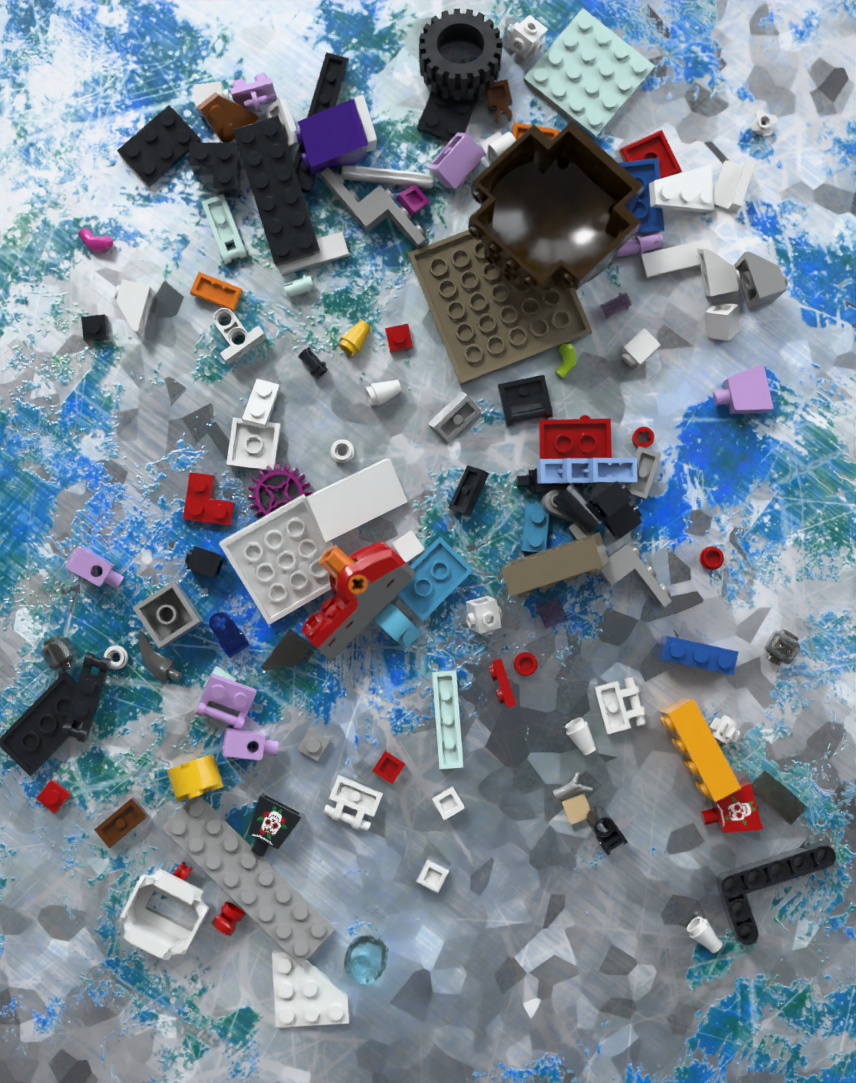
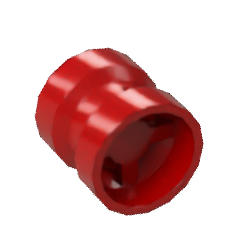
[211,901,245,936]

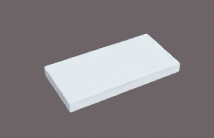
[304,458,407,543]

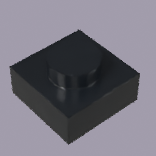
[81,314,109,342]

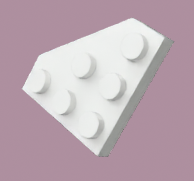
[272,950,349,1028]

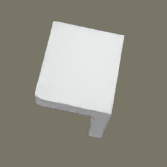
[706,302,739,341]

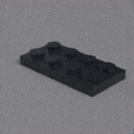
[0,672,100,776]

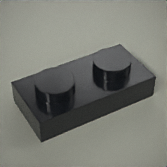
[448,465,489,517]

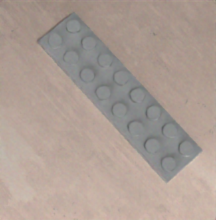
[161,795,335,966]

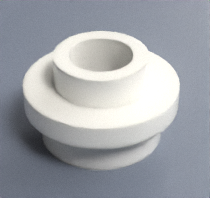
[330,440,354,464]
[104,645,128,670]

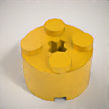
[167,754,223,802]

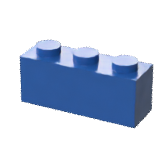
[657,636,738,675]

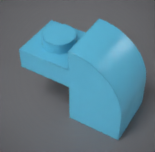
[374,602,422,650]

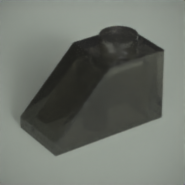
[260,628,315,670]
[751,770,807,825]

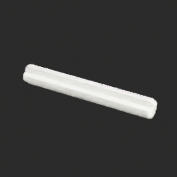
[341,165,434,188]

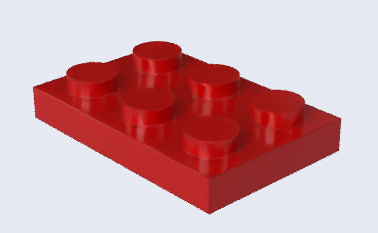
[539,418,612,459]

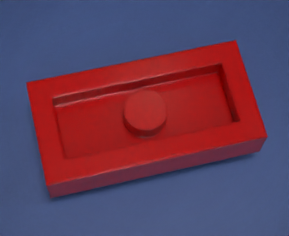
[488,658,516,708]

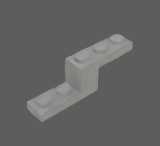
[321,167,426,249]
[566,522,672,608]

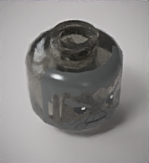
[764,629,800,666]
[41,635,78,672]

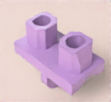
[230,73,277,113]

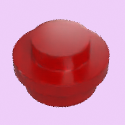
[699,546,724,570]

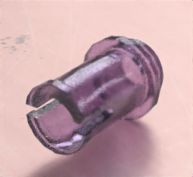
[600,293,632,319]

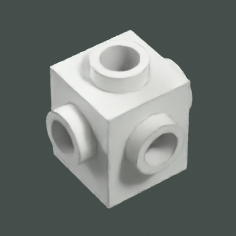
[507,15,548,59]
[466,596,502,635]

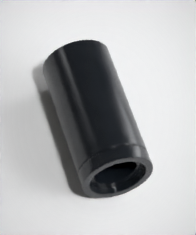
[554,483,605,534]

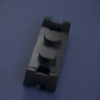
[61,652,111,743]

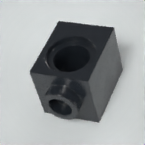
[185,546,225,579]

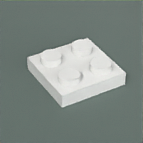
[226,417,281,472]

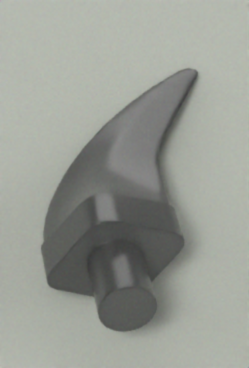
[139,631,182,683]

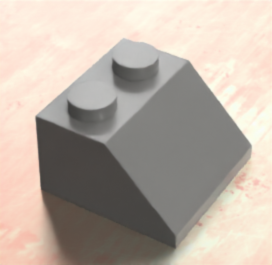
[734,251,788,309]

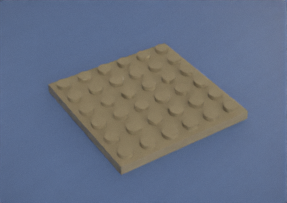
[408,230,592,385]

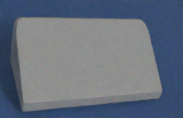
[428,392,481,444]

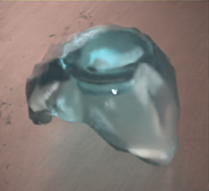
[344,935,388,985]

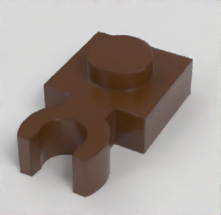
[485,79,512,124]

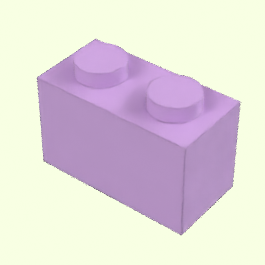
[427,133,485,189]

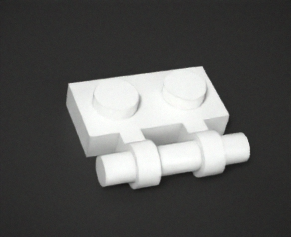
[594,677,646,734]
[323,775,383,832]

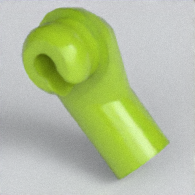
[555,343,576,379]

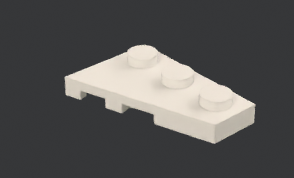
[649,165,714,213]

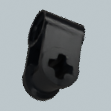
[586,807,628,856]

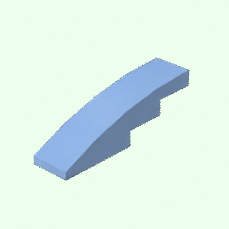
[537,458,637,484]

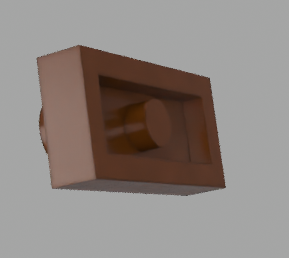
[94,797,149,848]

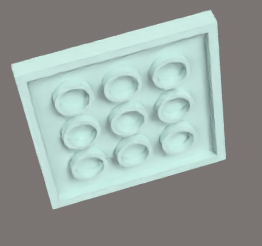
[523,8,655,139]

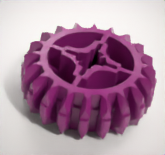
[248,463,313,518]

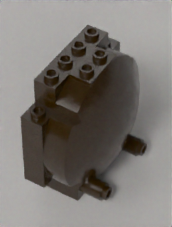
[468,121,643,294]

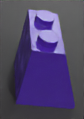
[294,99,367,174]

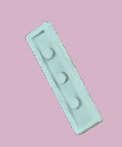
[432,670,464,769]

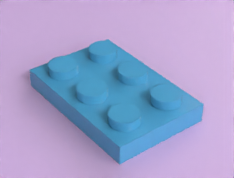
[397,537,474,621]

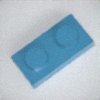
[521,503,549,553]

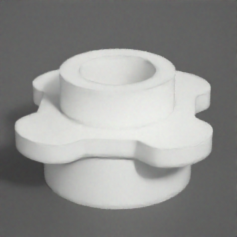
[750,110,777,137]

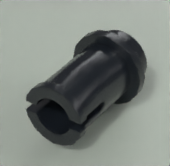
[298,347,328,378]

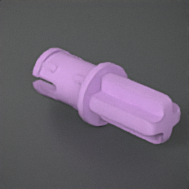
[616,233,663,257]

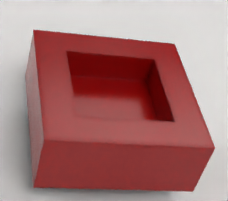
[385,324,413,353]
[372,750,406,784]
[36,779,72,814]

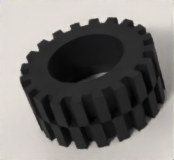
[419,8,502,101]

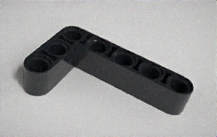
[716,842,836,945]

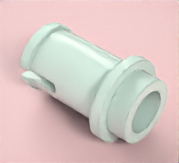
[283,275,315,299]

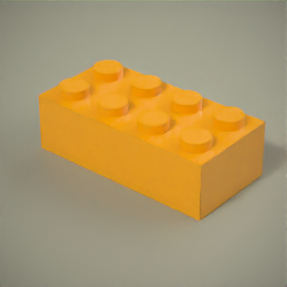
[659,698,741,802]

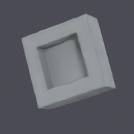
[297,728,330,761]

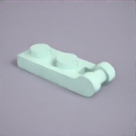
[202,194,247,265]

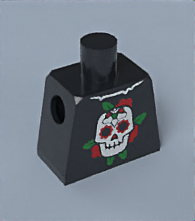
[248,793,303,857]

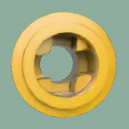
[339,320,371,356]

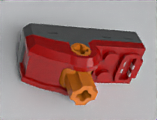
[301,541,416,661]

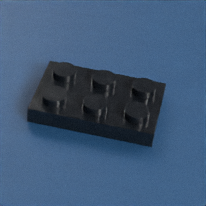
[417,90,480,142]
[117,105,202,188]

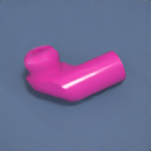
[78,228,113,252]

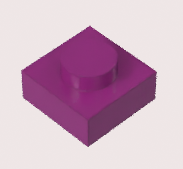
[396,184,430,216]

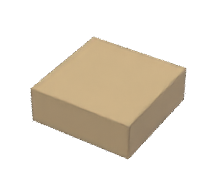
[561,793,590,825]

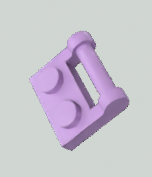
[195,673,256,730]

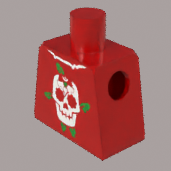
[700,781,763,833]

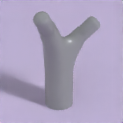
[553,772,592,800]

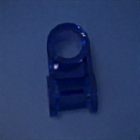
[209,612,250,658]

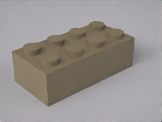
[501,532,609,598]

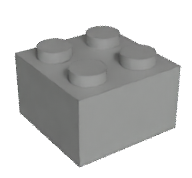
[132,581,204,648]

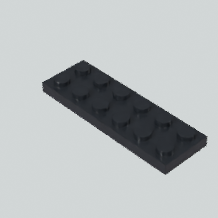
[234,115,321,266]

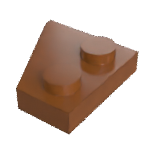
[197,92,260,142]

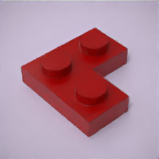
[183,472,235,526]

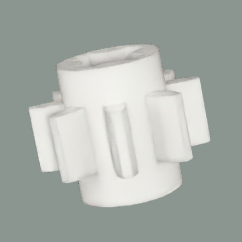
[709,715,741,745]

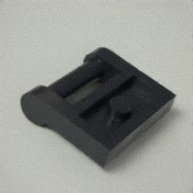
[497,375,553,427]

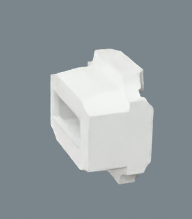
[119,869,210,961]

